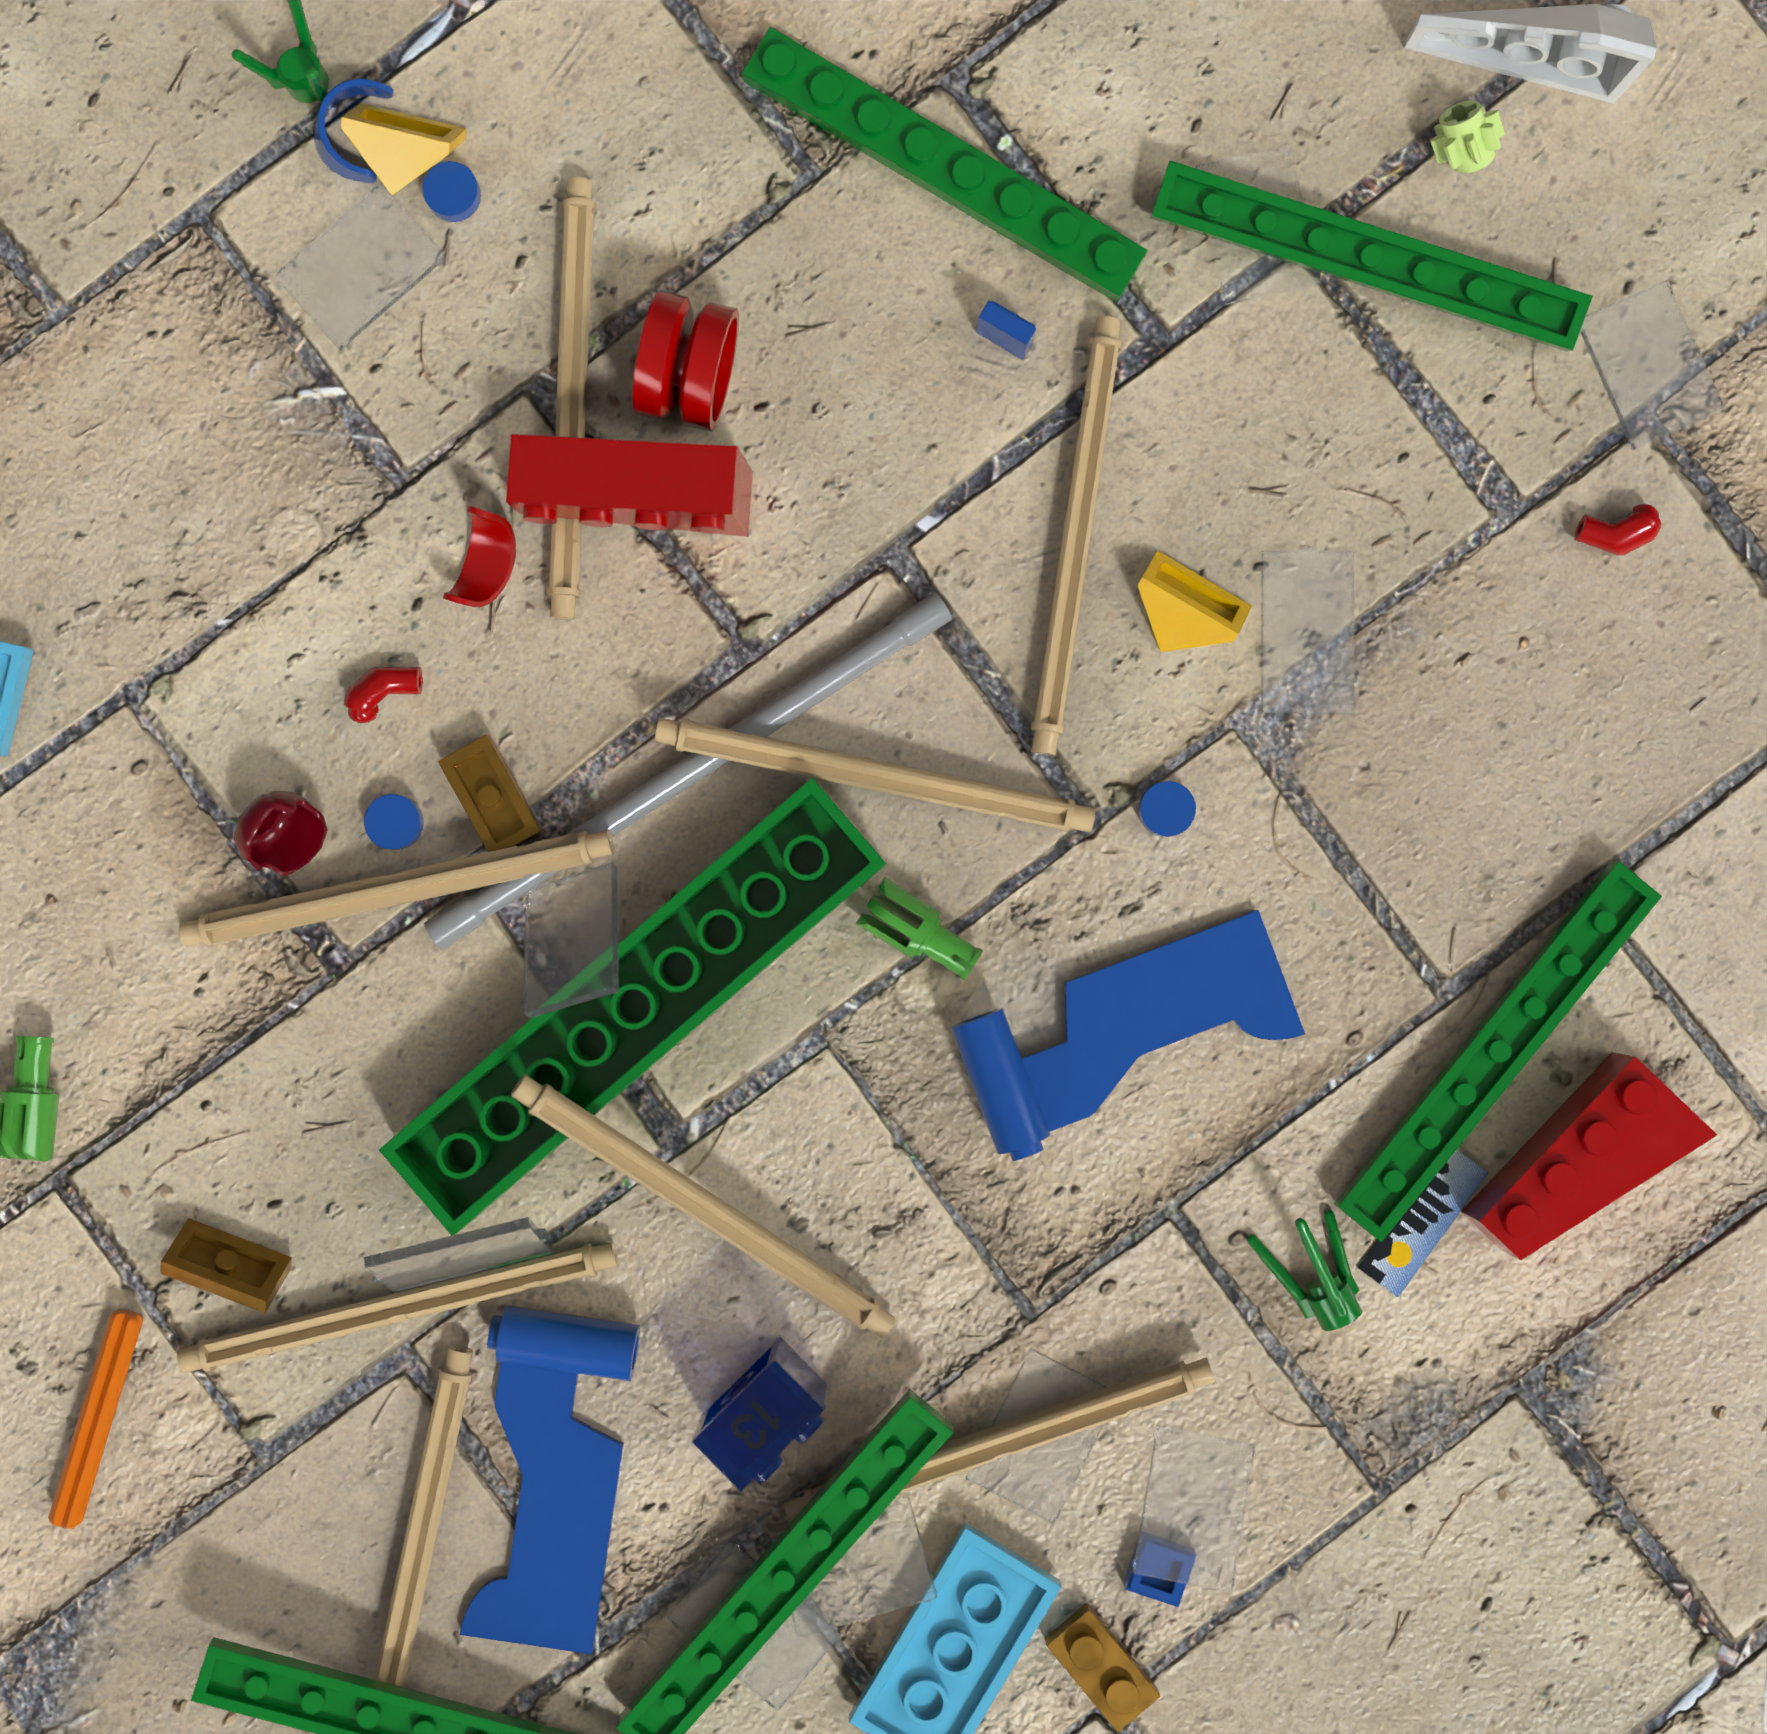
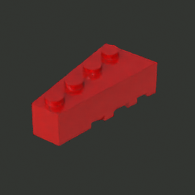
[506,434,753,537]
[1461,1052,1717,1260]

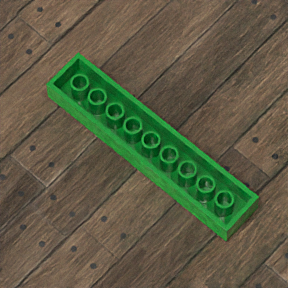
[379,778,886,1237]

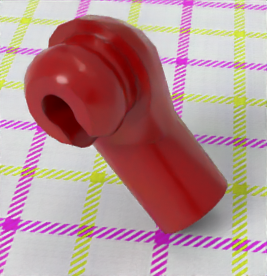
[1574,504,1662,556]
[344,667,423,723]

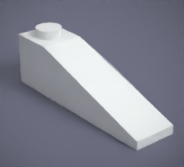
[1404,4,1657,104]

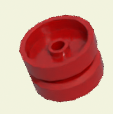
[632,291,739,432]

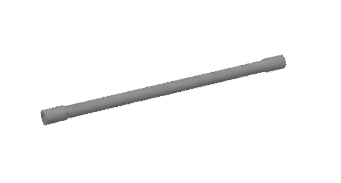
[424,592,953,950]

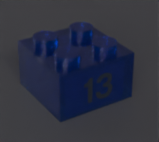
[692,1337,827,1492]

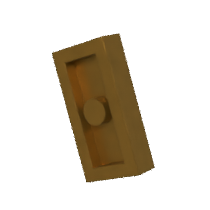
[438,734,544,852]
[160,1218,292,1313]
[1045,1603,1161,1733]

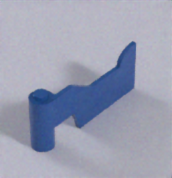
[950,910,1305,1161]
[460,1305,640,1654]

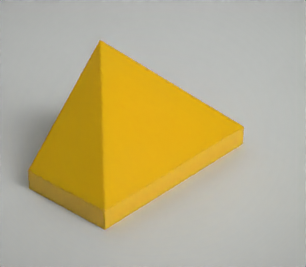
[341,103,467,195]
[1138,550,1252,652]

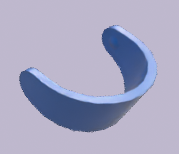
[314,79,394,183]

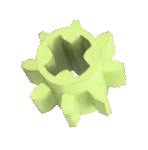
[1430,100,1505,173]

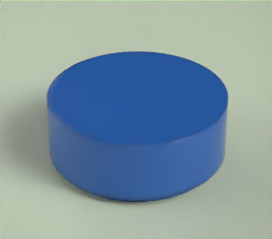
[422,161,481,222]
[1138,781,1196,837]
[364,794,424,850]

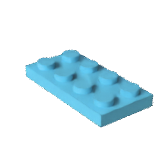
[849,1522,1062,1734]

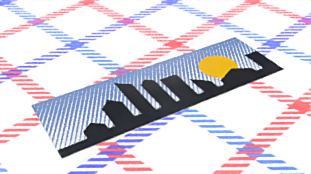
[1358,1150,1489,1297]

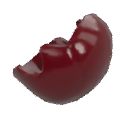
[233,791,328,876]

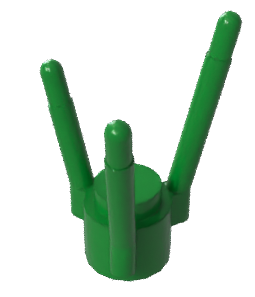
[231,0,329,103]
[1247,1210,1362,1331]

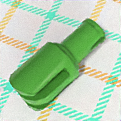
[856,877,983,980]
[0,1036,59,1162]

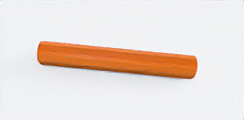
[48,1309,143,1529]

